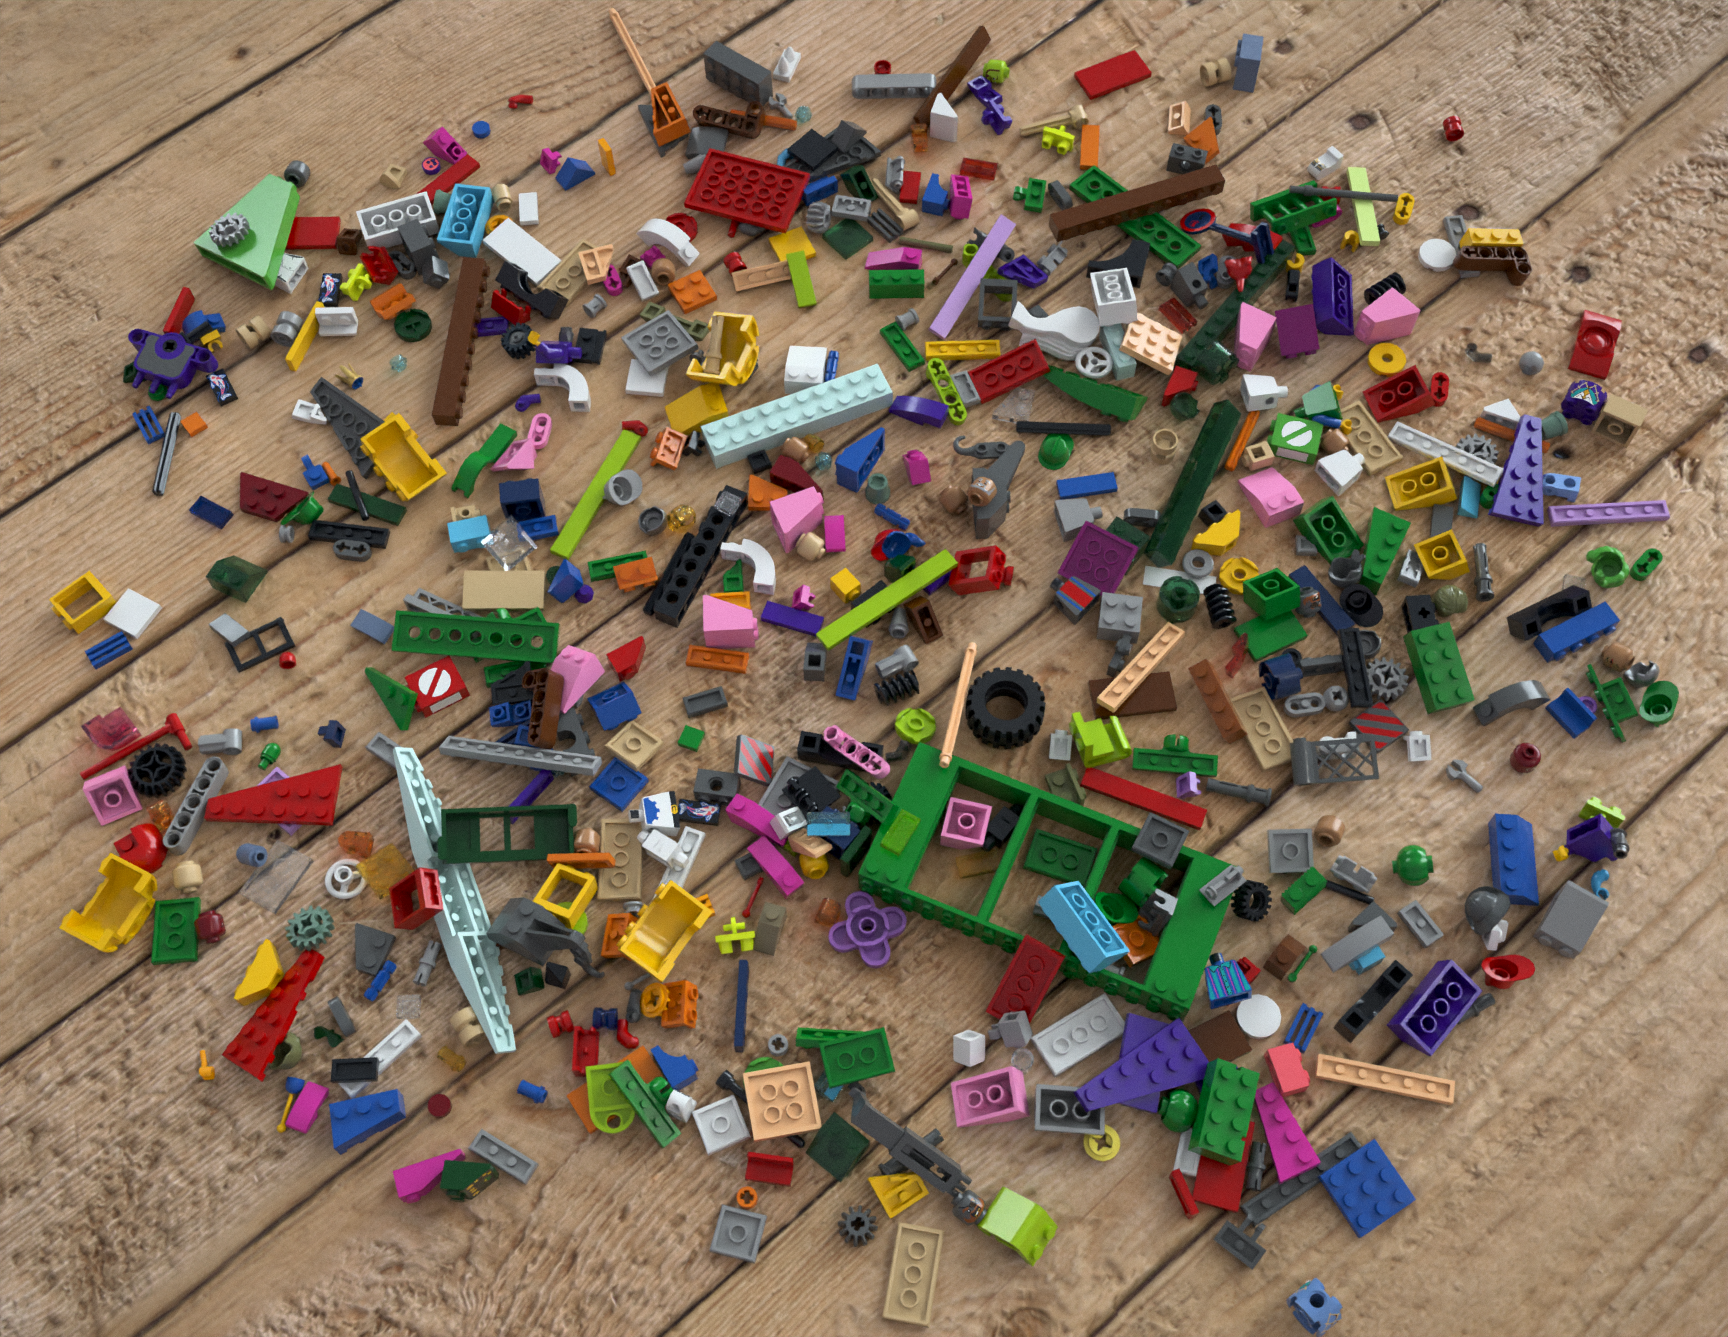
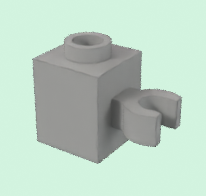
[988,1011,1033,1048]

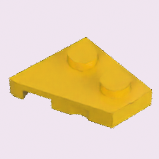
[867,1172,929,1219]

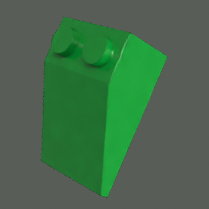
[1293,496,1364,565]

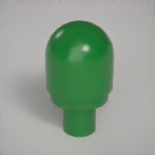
[258,743,281,770]

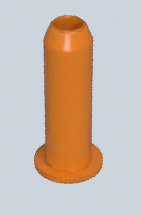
[322,462,341,486]

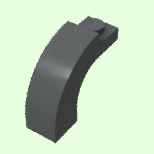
[1473,680,1551,726]

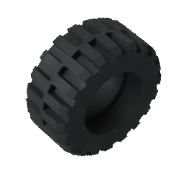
[965,667,1046,749]

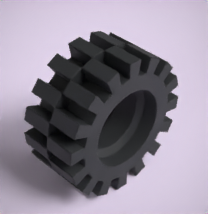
[1231,880,1272,921]

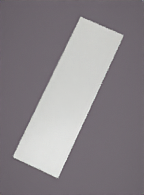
[1143,566,1217,594]

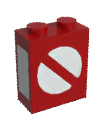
[404,656,470,718]

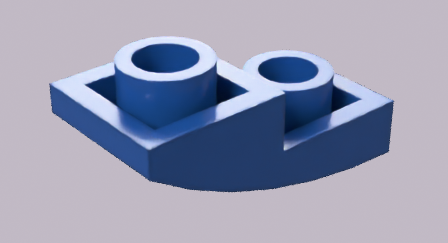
[489,700,532,727]

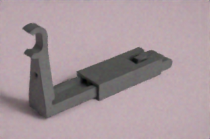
[848,1082,972,1197]

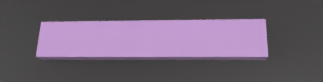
[1547,500,1670,527]

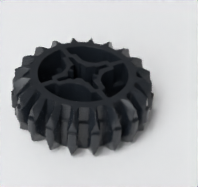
[127,743,187,799]

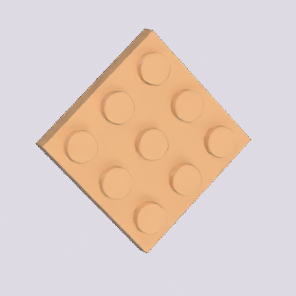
[1119,313,1182,376]
[743,1061,822,1142]

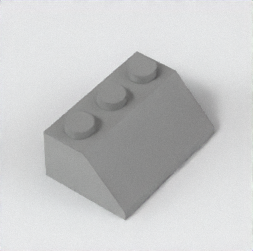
[1034,1084,1105,1136]

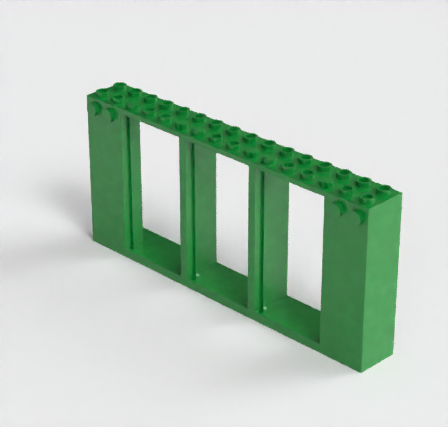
[858,742,1237,1022]

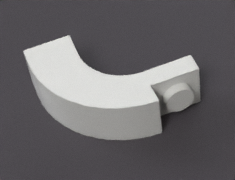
[636,219,700,267]
[534,363,591,412]
[721,539,776,595]

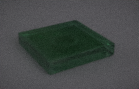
[822,218,873,260]

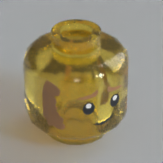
[667,504,696,533]

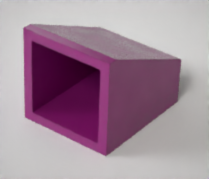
[1275,304,1320,359]

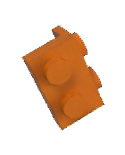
[370,283,416,320]

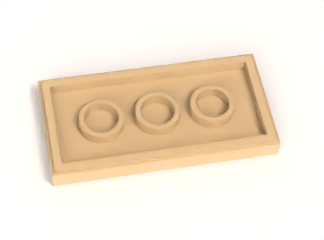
[537,239,597,307]
[1333,401,1403,476]
[462,570,545,611]
[1230,687,1293,773]
[597,819,643,902]
[882,1222,944,1328]

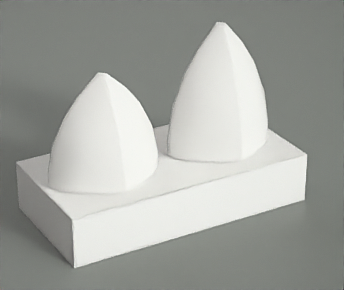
[773,47,801,83]

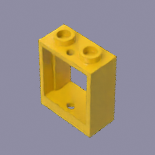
[49,570,117,634]
[533,863,598,929]

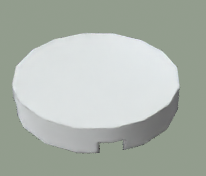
[1418,239,1456,272]
[1235,994,1281,1040]

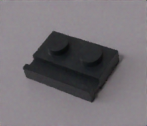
[573,328,607,365]

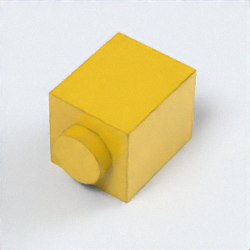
[830,568,861,604]

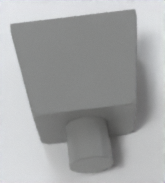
[1053,498,1103,542]

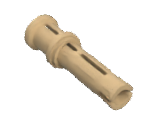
[703,316,724,375]

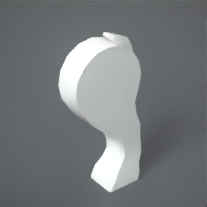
[1008,301,1100,361]

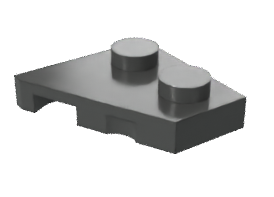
[355,923,396,977]

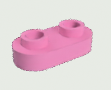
[528,413,552,449]

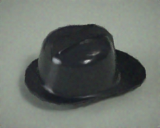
[1339,584,1383,627]

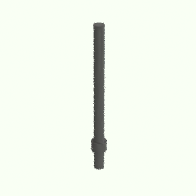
[1289,185,1398,202]

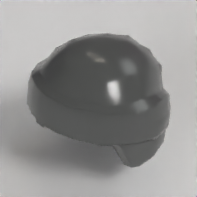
[1328,549,1366,589]

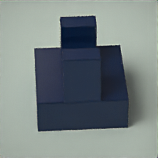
[318,720,346,748]

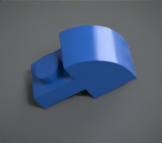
[182,310,226,340]

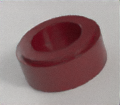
[428,1094,452,1118]

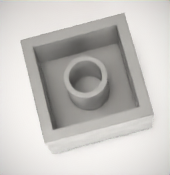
[1096,592,1143,644]

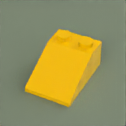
[665,383,729,436]
[1385,456,1457,511]

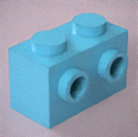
[447,515,493,553]

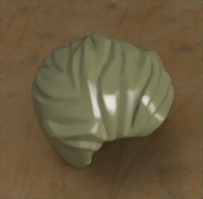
[1431,585,1468,617]
[269,1032,302,1070]

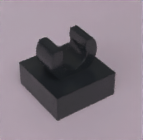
[682,431,705,456]

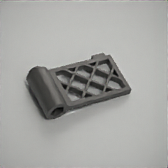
[1289,733,1379,786]

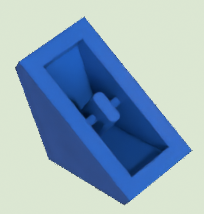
[555,157,595,191]
[547,559,584,603]

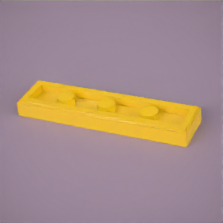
[285,301,325,372]
[925,340,1001,361]

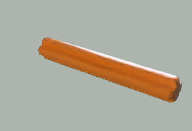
[730,109,797,131]
[1225,410,1260,472]
[1474,417,1550,453]

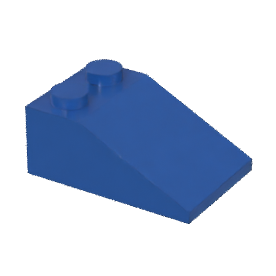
[835,427,885,493]

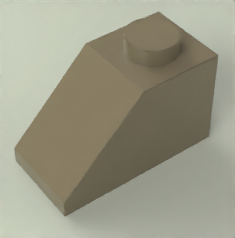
[753,902,787,956]

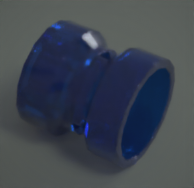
[592,1007,618,1031]

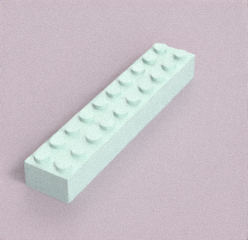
[701,364,893,469]

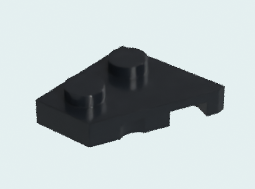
[491,661,534,706]

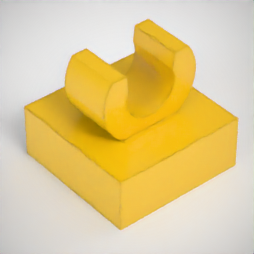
[200,329,223,353]

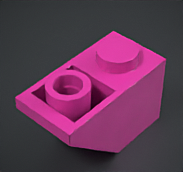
[423,127,467,165]
[902,450,931,485]

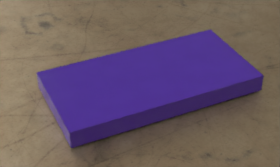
[1117,1013,1168,1114]

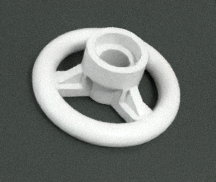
[1075,347,1113,379]
[325,859,368,899]

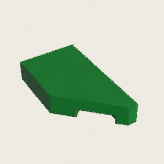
[723,559,744,593]

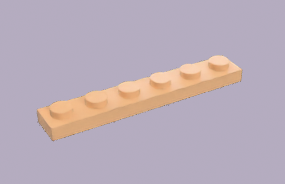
[1097,622,1185,713]
[1315,1054,1455,1105]

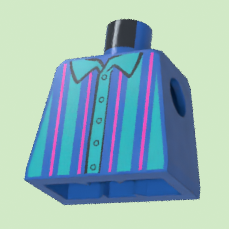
[1205,953,1252,1009]

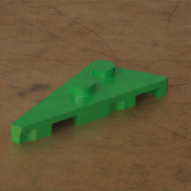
[365,667,418,731]

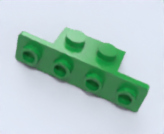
[1586,664,1638,743]

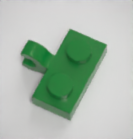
[1013,178,1047,213]

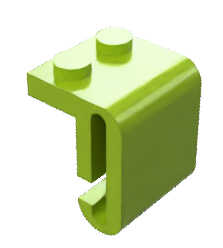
[1069,712,1132,768]
[977,1187,1058,1266]

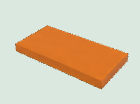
[566,1046,665,1134]

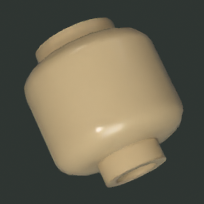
[795,532,826,561]
[172,861,203,894]

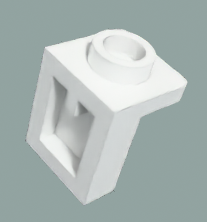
[1049,730,1072,760]
[1403,731,1431,761]
[1482,920,1508,951]

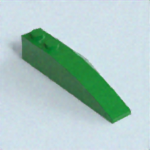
[1043,365,1148,422]

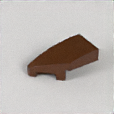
[619,254,646,288]

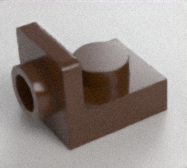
[337,228,362,256]

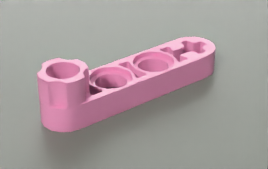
[823,725,890,779]

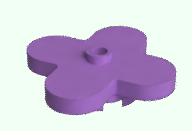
[828,891,907,968]

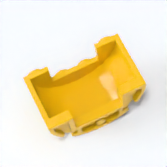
[686,311,759,386]
[360,413,447,502]
[59,853,157,953]
[616,880,713,982]

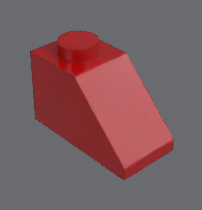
[1161,366,1199,407]
[606,636,646,682]

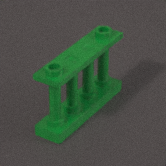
[1250,180,1337,235]

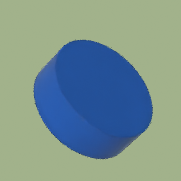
[472,121,491,138]

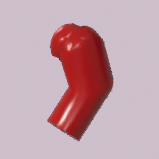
[508,94,533,109]
[622,420,648,437]
[616,1019,639,1049]

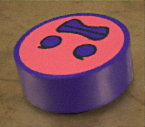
[422,157,441,175]

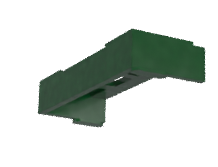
[437,804,577,864]

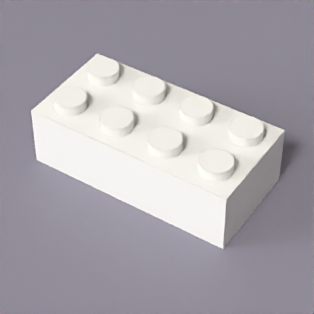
[356,192,440,253]
[1090,268,1138,327]

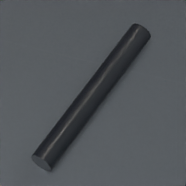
[345,470,370,521]
[1324,880,1374,905]

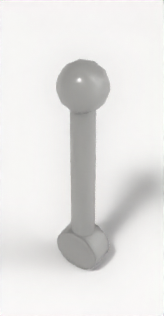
[624,973,651,990]

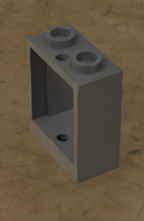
[978,278,1018,331]

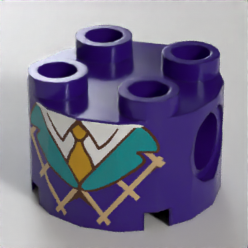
[1561,380,1607,425]

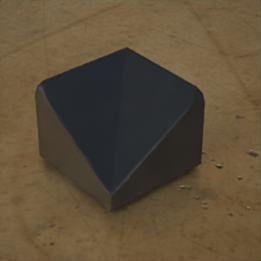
[1198,500,1227,528]
[545,962,571,989]

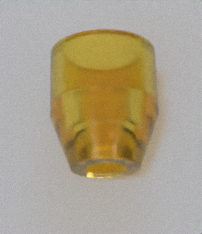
[804,433,825,453]

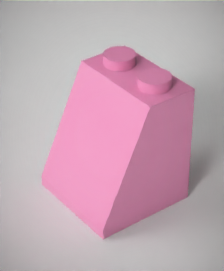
[1354,287,1421,345]
[1233,302,1277,372]
[770,486,824,553]
[703,595,759,649]

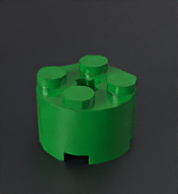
[1118,857,1169,907]

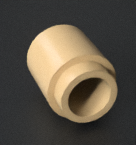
[491,184,513,211]

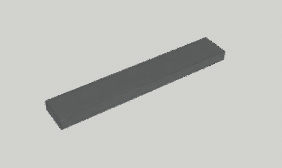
[1240,1132,1362,1227]

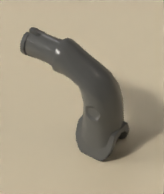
[967,227,1015,263]

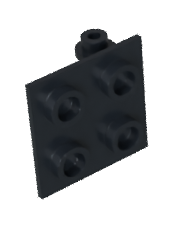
[782,766,841,821]

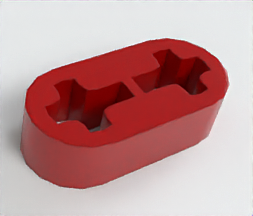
[1429,372,1449,407]

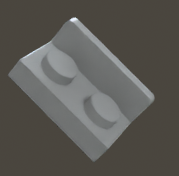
[831,195,871,222]

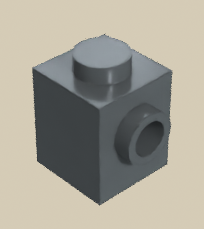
[422,256,450,289]

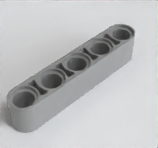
[852,73,937,99]
[163,756,229,856]

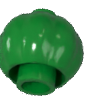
[1392,845,1434,886]
[1157,1089,1198,1133]

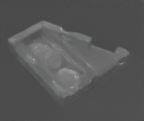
[992,387,1035,423]

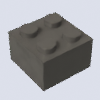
[397,219,440,276]

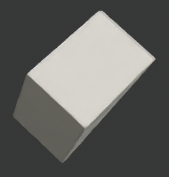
[1480,399,1520,430]
[770,806,808,841]

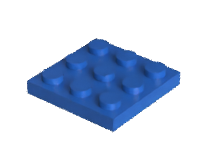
[1318,1139,1416,1238]

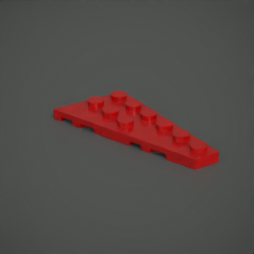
[204,764,343,826]
[222,949,325,1082]

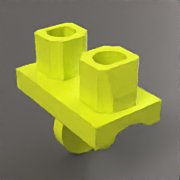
[1042,125,1075,155]
[339,263,372,301]
[715,917,755,954]

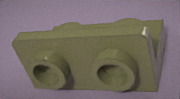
[1045,763,1087,806]

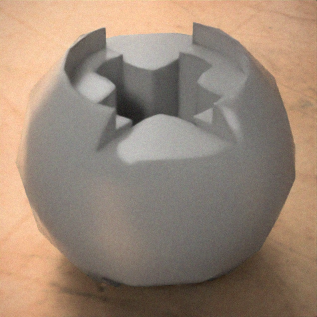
[1519,351,1544,375]
[1323,686,1349,712]

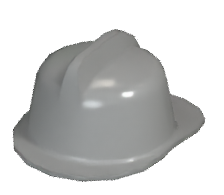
[602,469,642,506]

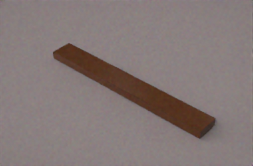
[913,26,991,131]

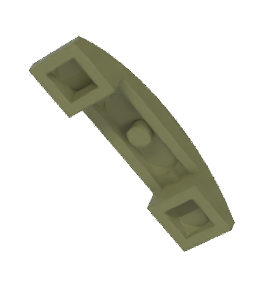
[640,302,710,341]

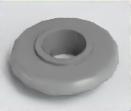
[1182,549,1214,578]

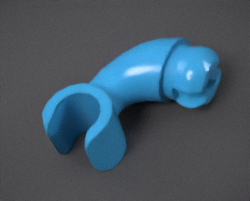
[1591,869,1609,900]

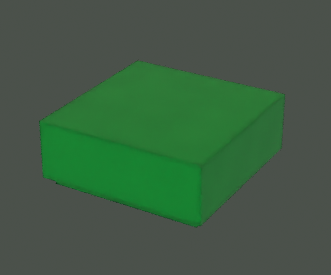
[678,725,705,752]

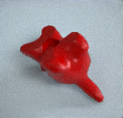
[1225,256,1253,292]

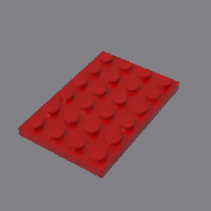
[684,148,810,234]

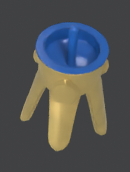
[335,363,363,389]

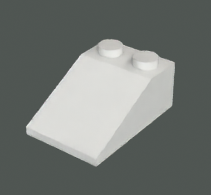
[784,346,827,394]

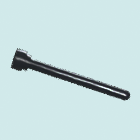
[716,1070,805,1148]

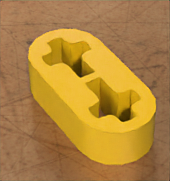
[1393,193,1415,225]

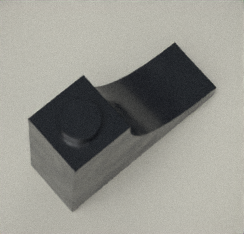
[1086,239,1150,288]

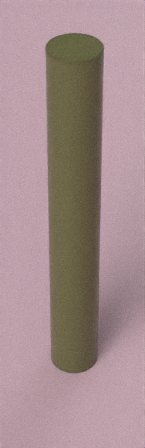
[899,237,953,253]

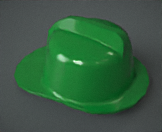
[1038,434,1074,470]
[281,491,324,525]
[1639,681,1679,728]
[1094,892,1138,926]

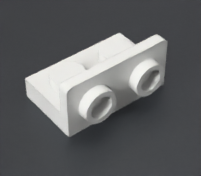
[315,307,358,336]

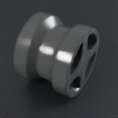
[1156,263,1178,286]

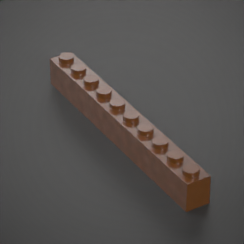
[1049,165,1225,242]
[432,257,490,426]

